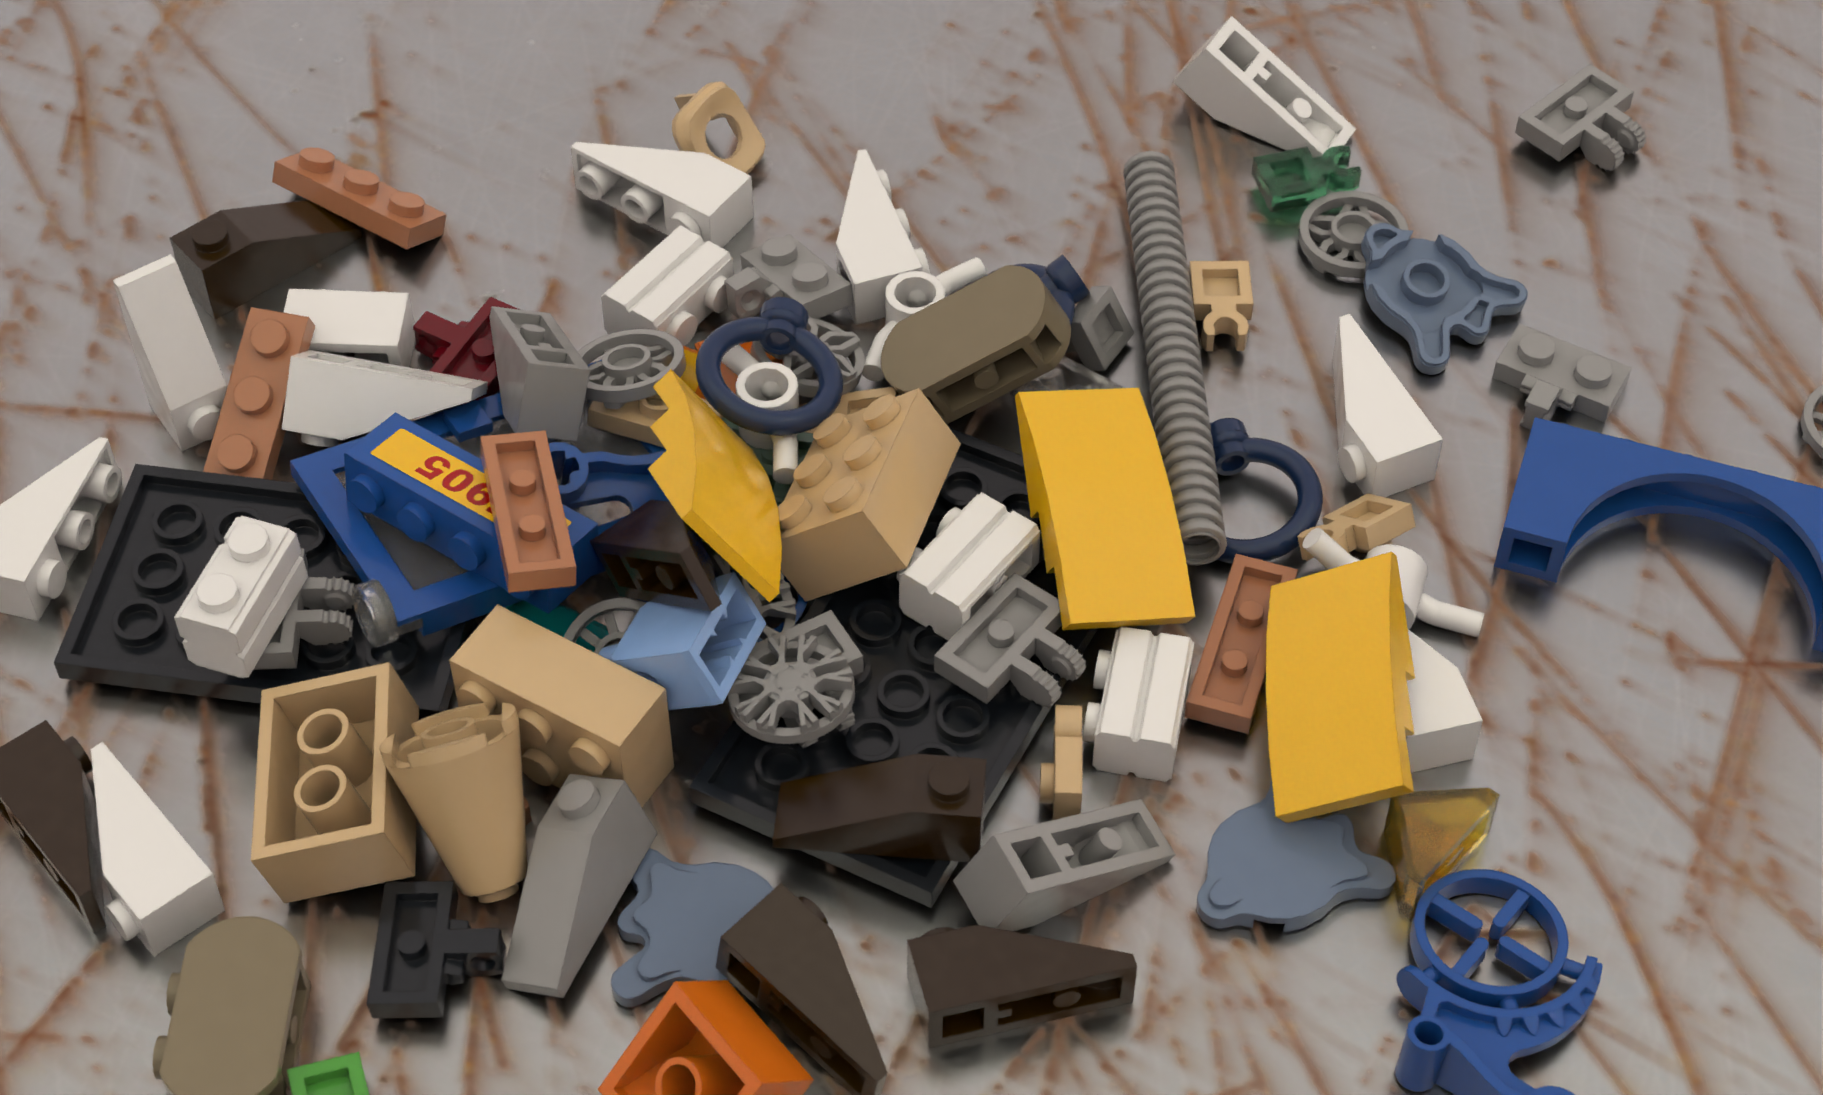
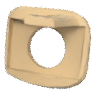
[672,81,765,174]

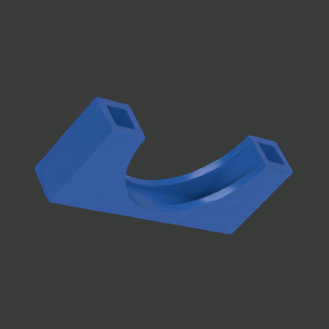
[1494,417,1823,652]

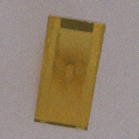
[1384,787,1500,919]

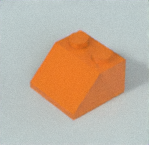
[598,980,814,1095]

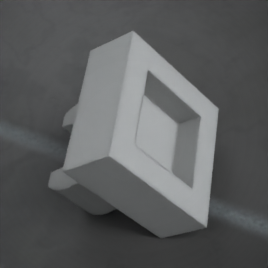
[1066,286,1134,371]

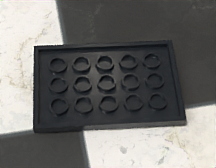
[54,464,475,720]

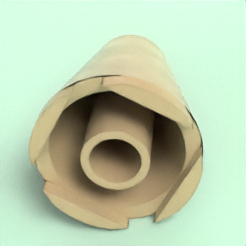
[379,702,528,903]

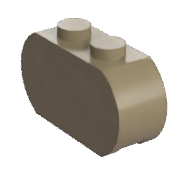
[881,265,1071,424]
[153,916,311,1095]

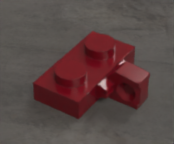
[413,297,520,406]

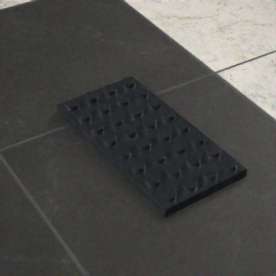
[689,427,1098,908]

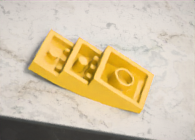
[648,369,782,603]
[1015,388,1196,630]
[1266,552,1415,823]

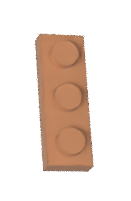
[272,147,447,250]
[203,307,315,480]
[480,430,576,593]
[1184,554,1298,734]

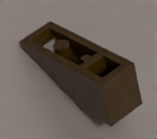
[170,200,362,320]
[590,500,722,612]
[0,720,106,934]
[773,754,987,862]
[716,883,888,1095]
[907,925,1137,1049]

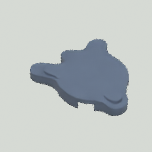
[1361,223,1528,375]
[1196,780,1396,932]
[611,848,774,1007]

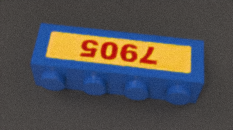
[344,412,598,614]

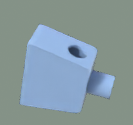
[598,572,767,710]

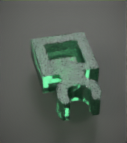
[1251,146,1362,213]

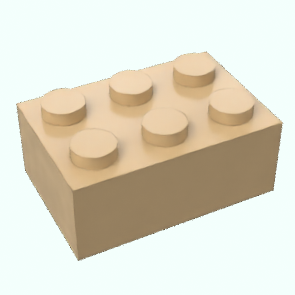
[778,388,961,602]
[449,604,674,807]
[251,662,419,903]

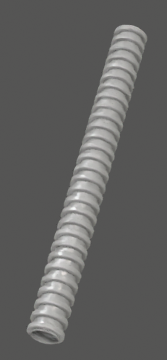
[1123,151,1227,566]

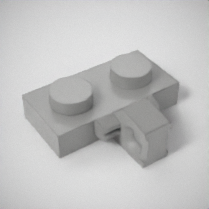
[724,234,854,319]
[1492,323,1632,430]

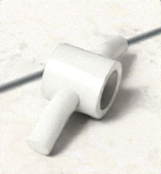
[862,257,987,381]
[721,345,799,484]
[1302,528,1485,638]

